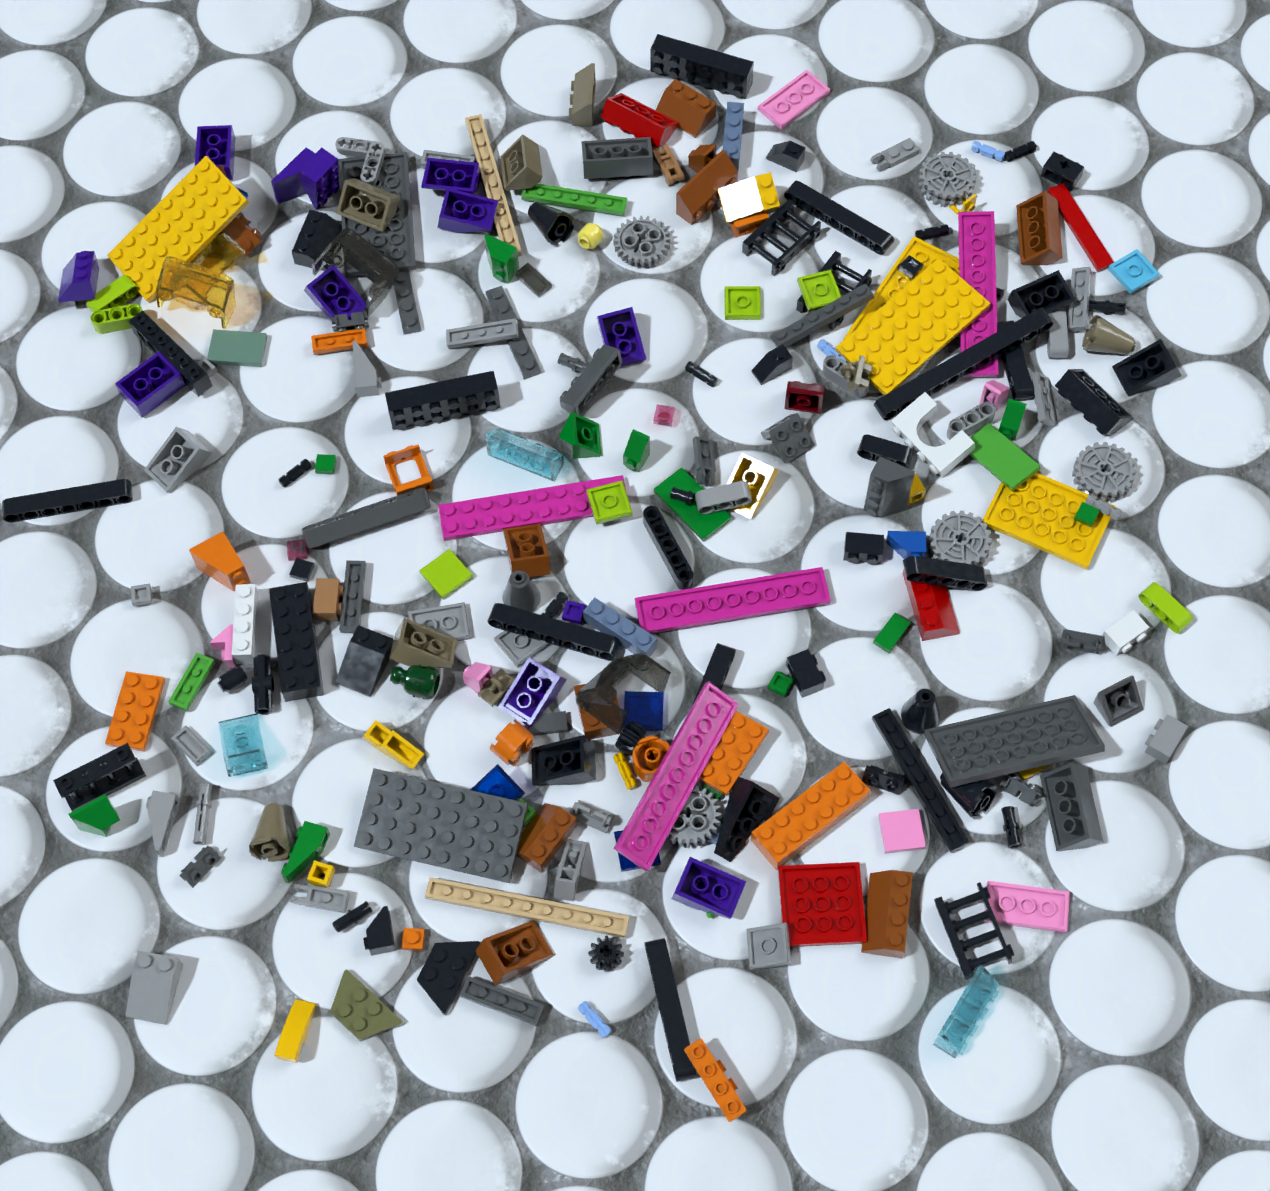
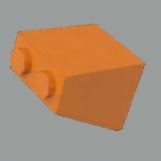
[189,531,251,592]

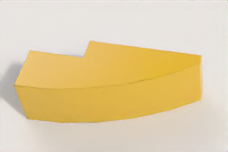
[362,720,424,770]
[274,999,316,1063]

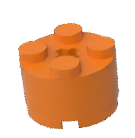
[489,719,534,767]
[632,736,670,782]

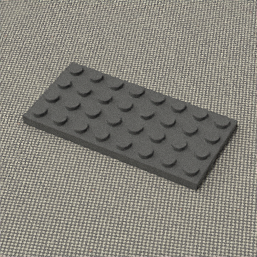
[338,152,416,277]
[924,695,1105,788]
[354,768,529,884]

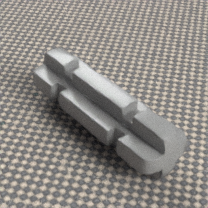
[1086,495,1122,520]

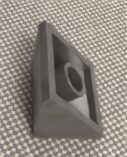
[1093,675,1144,727]

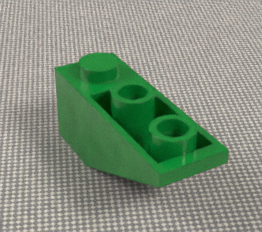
[281,821,330,883]

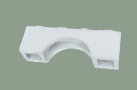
[232,584,259,664]

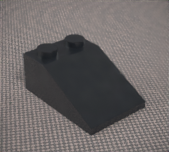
[1112,339,1182,396]
[335,625,394,697]
[531,735,596,786]

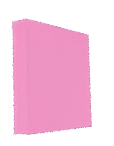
[878,809,926,853]

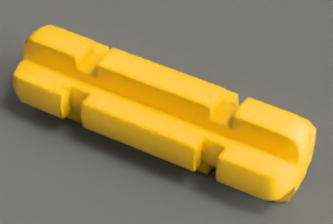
[614,752,637,790]

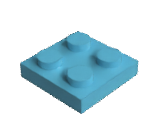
[1108,249,1160,294]

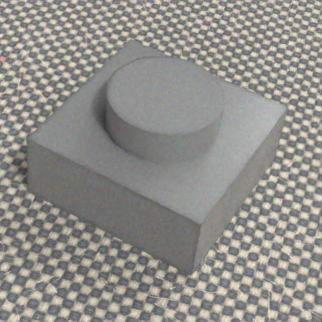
[197,358,217,378]
[131,583,153,607]

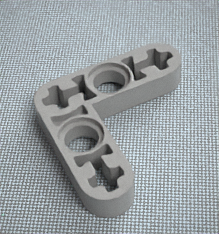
[335,137,385,186]

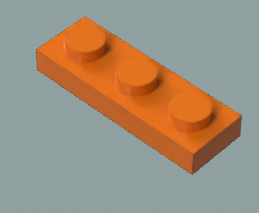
[311,328,368,355]

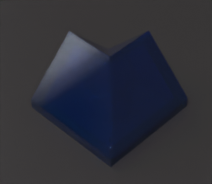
[470,764,525,801]

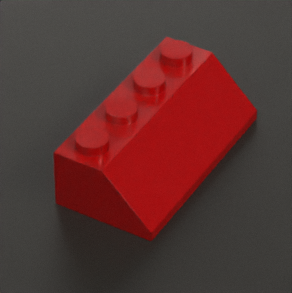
[600,93,679,147]
[903,570,960,641]

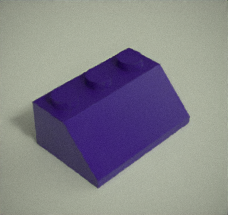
[421,158,481,194]
[58,251,99,303]

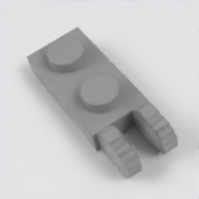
[870,138,919,172]
[290,884,350,913]

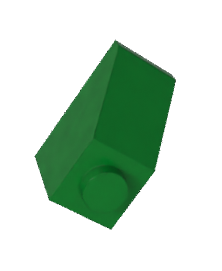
[999,398,1027,441]
[623,429,650,472]

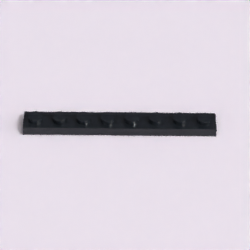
[872,708,969,853]

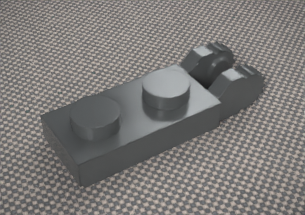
[693,436,716,487]

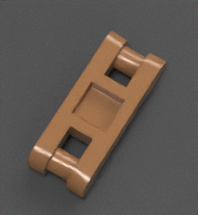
[652,145,685,186]

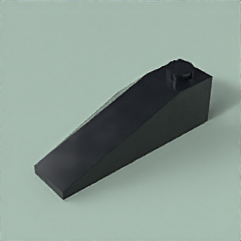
[714,777,780,862]

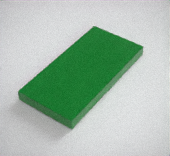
[654,467,731,542]

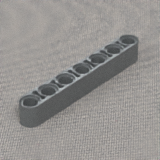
[302,488,431,548]

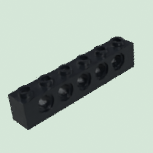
[128,310,213,397]

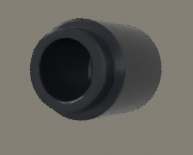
[217,666,248,693]

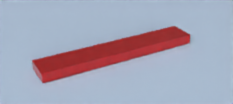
[1047,183,1114,272]

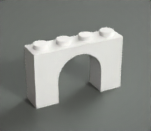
[891,392,976,478]

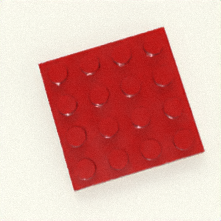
[778,862,867,947]

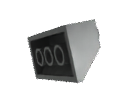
[581,137,653,179]
[559,345,622,416]
[864,456,915,518]
[1040,762,1104,851]

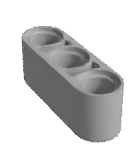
[1046,311,1069,358]
[822,355,870,398]
[947,402,996,440]
[695,481,752,514]

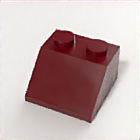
[784,381,824,414]

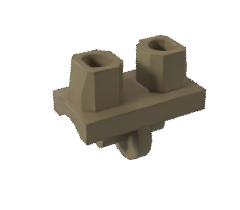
[841,355,872,393]
[478,669,515,707]

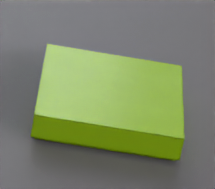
[797,270,841,312]
[724,286,761,320]
[586,481,633,525]
[419,549,473,599]

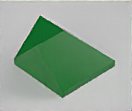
[559,412,602,459]
[69,794,120,837]

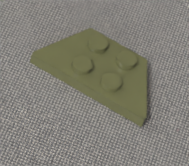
[330,969,404,1042]

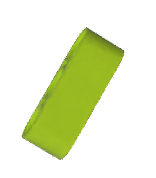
[86,275,139,312]
[90,304,143,334]
[1138,582,1193,633]

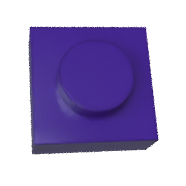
[562,600,586,625]

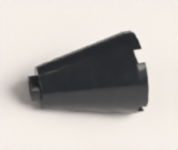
[528,202,574,245]
[901,689,940,734]
[940,772,997,820]

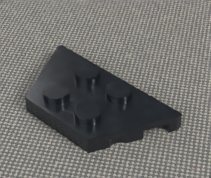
[417,941,481,1016]

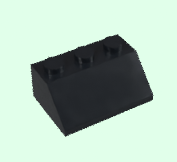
[292,210,343,271]
[1007,270,1076,318]

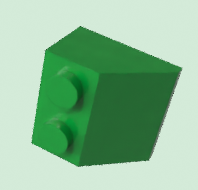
[484,234,519,284]

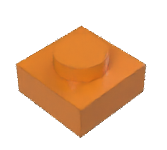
[402,928,425,951]

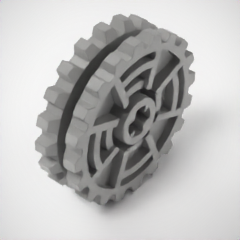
[918,152,976,207]
[1072,442,1136,503]
[928,510,992,565]

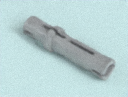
[193,784,213,845]

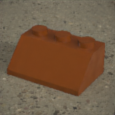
[656,79,716,138]
[516,803,577,873]

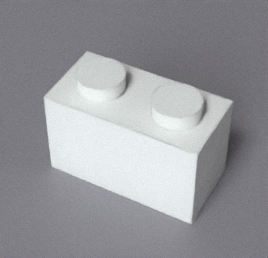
[1102,610,1149,656]

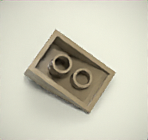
[389,618,457,668]

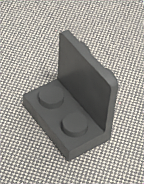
[760,413,815,463]

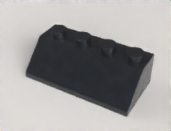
[1055,369,1133,435]

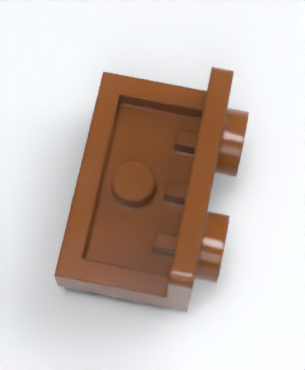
[222,215,262,256]

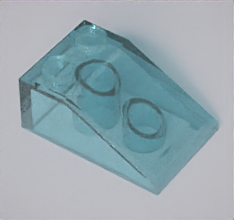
[218,714,268,777]

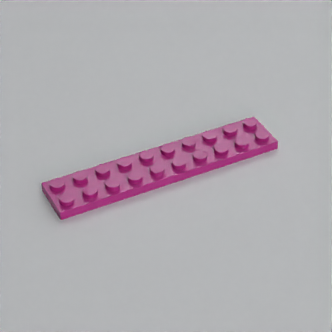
[958,211,998,377]
[438,475,626,541]
[635,567,831,634]
[613,682,739,871]

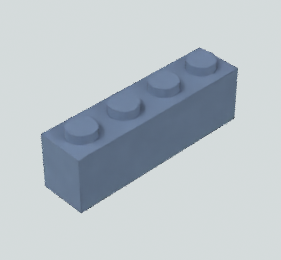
[723,102,744,171]
[583,597,657,662]

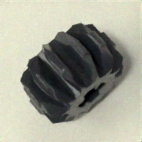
[615,721,646,756]
[588,935,624,972]

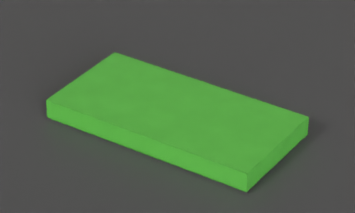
[969,423,1040,492]

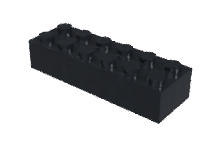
[650,34,754,99]
[385,371,501,430]
[269,582,324,702]

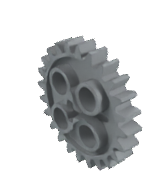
[613,215,671,268]
[666,785,722,848]

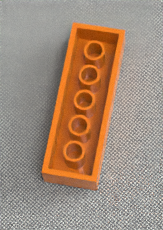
[751,761,871,870]

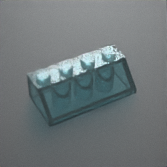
[485,429,564,482]
[933,965,999,1058]

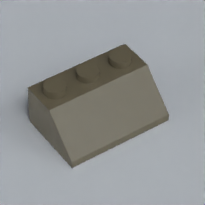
[569,63,596,126]
[500,134,543,191]
[336,178,400,232]

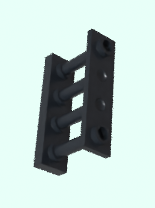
[742,199,821,276]
[796,250,872,330]
[53,743,146,811]
[934,882,1015,980]

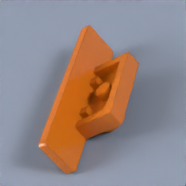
[684,1038,747,1122]

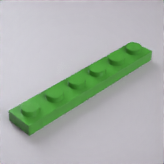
[521,184,628,216]

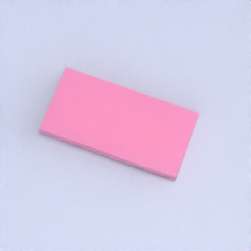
[758,70,830,130]
[984,881,1070,933]

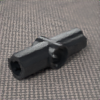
[252,654,274,715]

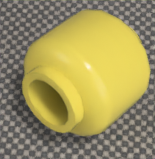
[578,223,604,249]

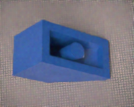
[886,531,926,559]

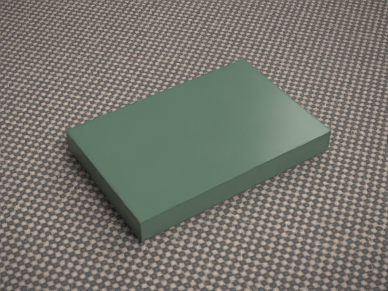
[207,329,267,367]

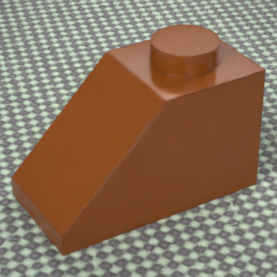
[688,144,716,173]

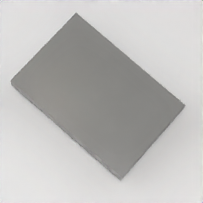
[408,602,471,641]

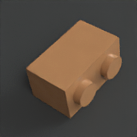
[313,578,344,621]

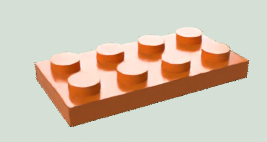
[105,671,165,752]
[698,711,769,797]

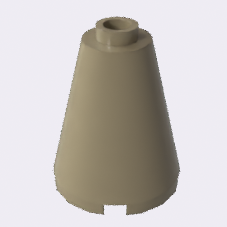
[1082,315,1136,355]
[249,803,290,862]

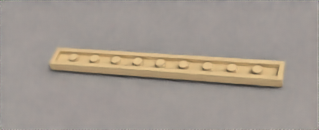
[465,114,522,256]
[425,877,629,938]

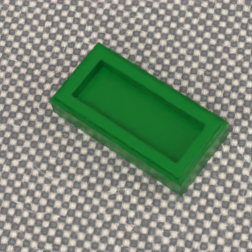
[873,613,911,653]

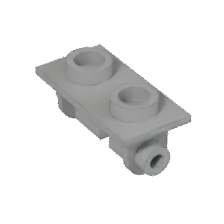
[571,800,615,833]

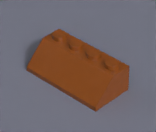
[676,150,738,225]
[1016,191,1063,265]
[861,870,913,959]

